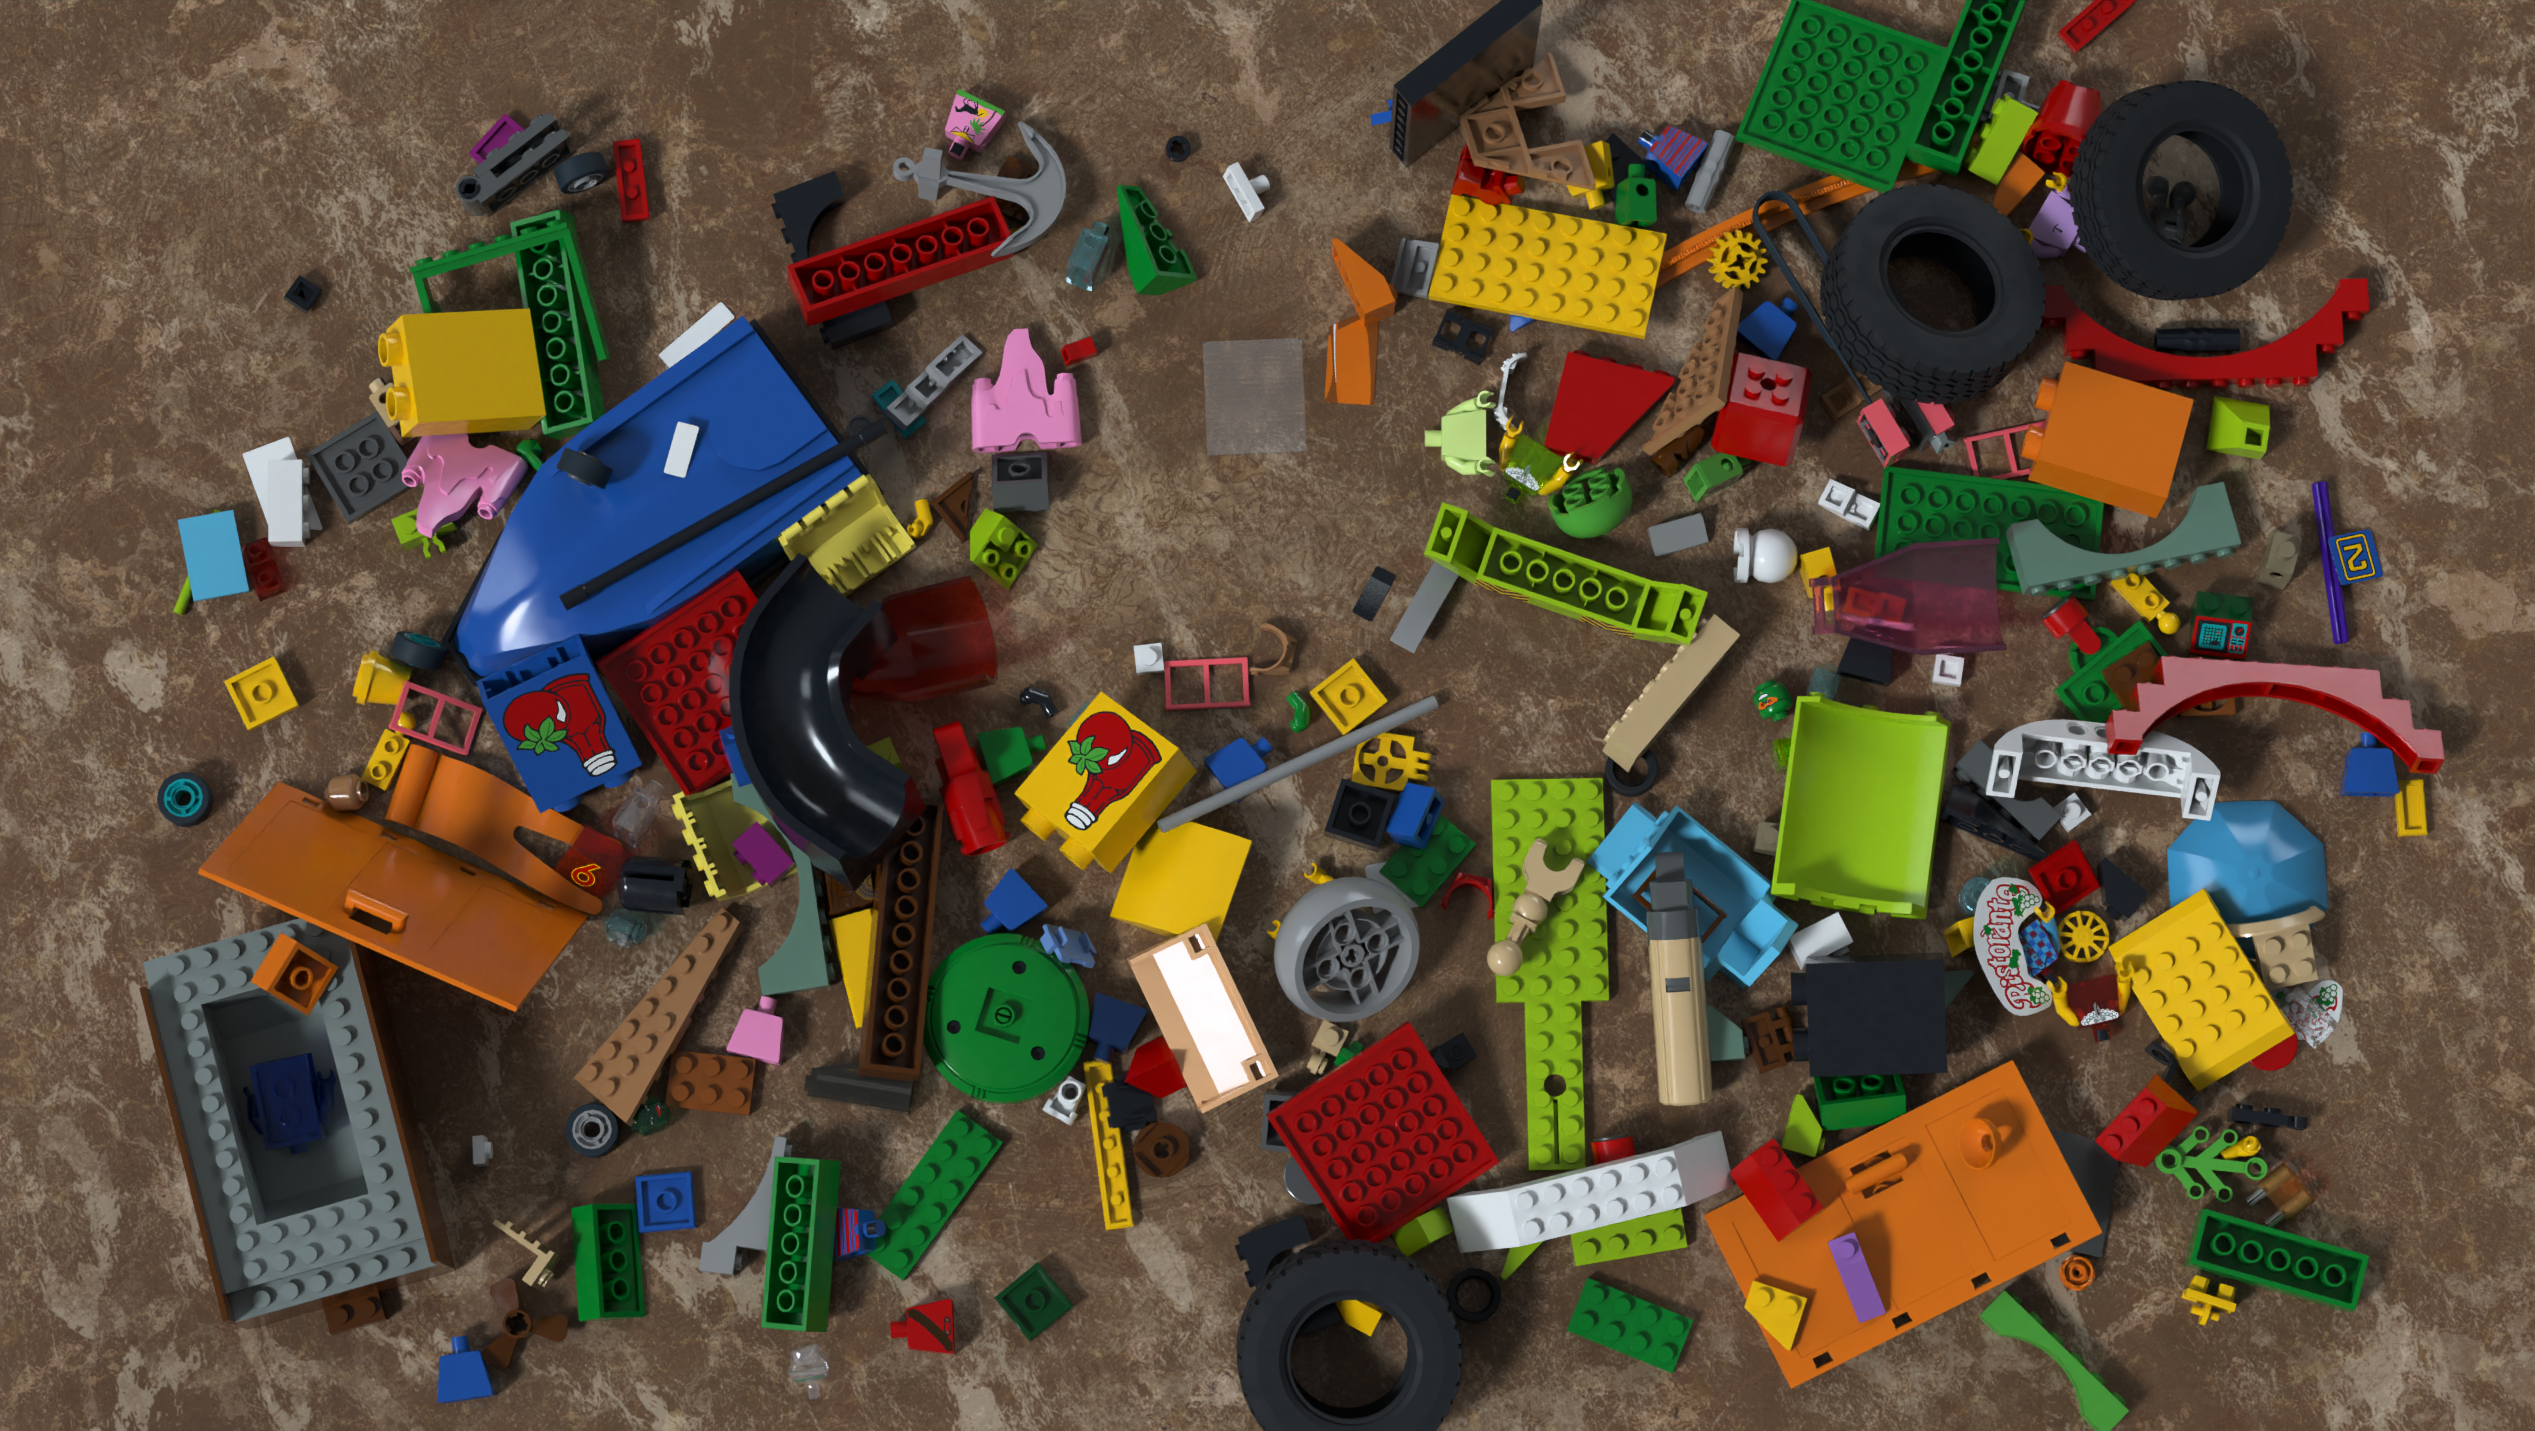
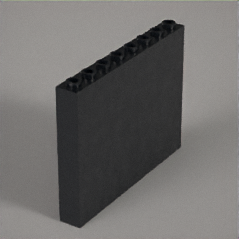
[1389,0,1543,168]

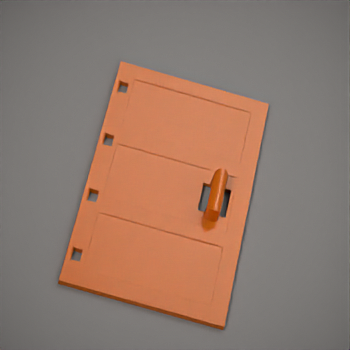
[198,781,588,1012]
[1703,1060,2103,1389]

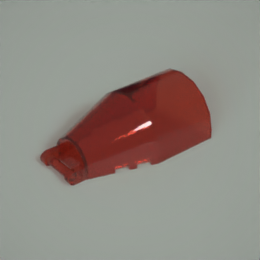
[850,575,998,704]

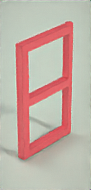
[1964,421,2044,480]
[1164,657,1251,711]
[389,681,483,756]

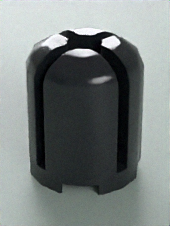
[618,855,692,916]

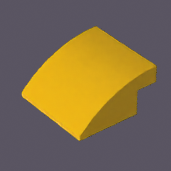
[1110,815,1252,945]

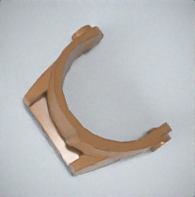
[1249,622,1297,676]

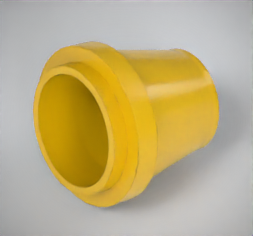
[352,649,412,705]

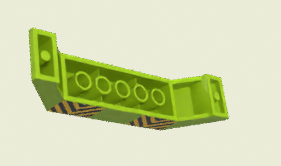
[1424,502,1708,646]

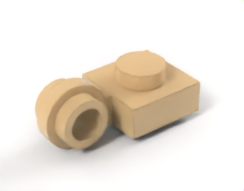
[1307,1020,1349,1075]

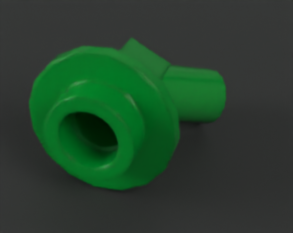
[516,438,544,471]

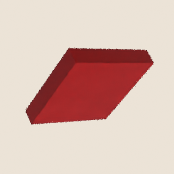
[2028,840,2101,916]

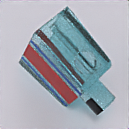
[1066,221,1109,292]

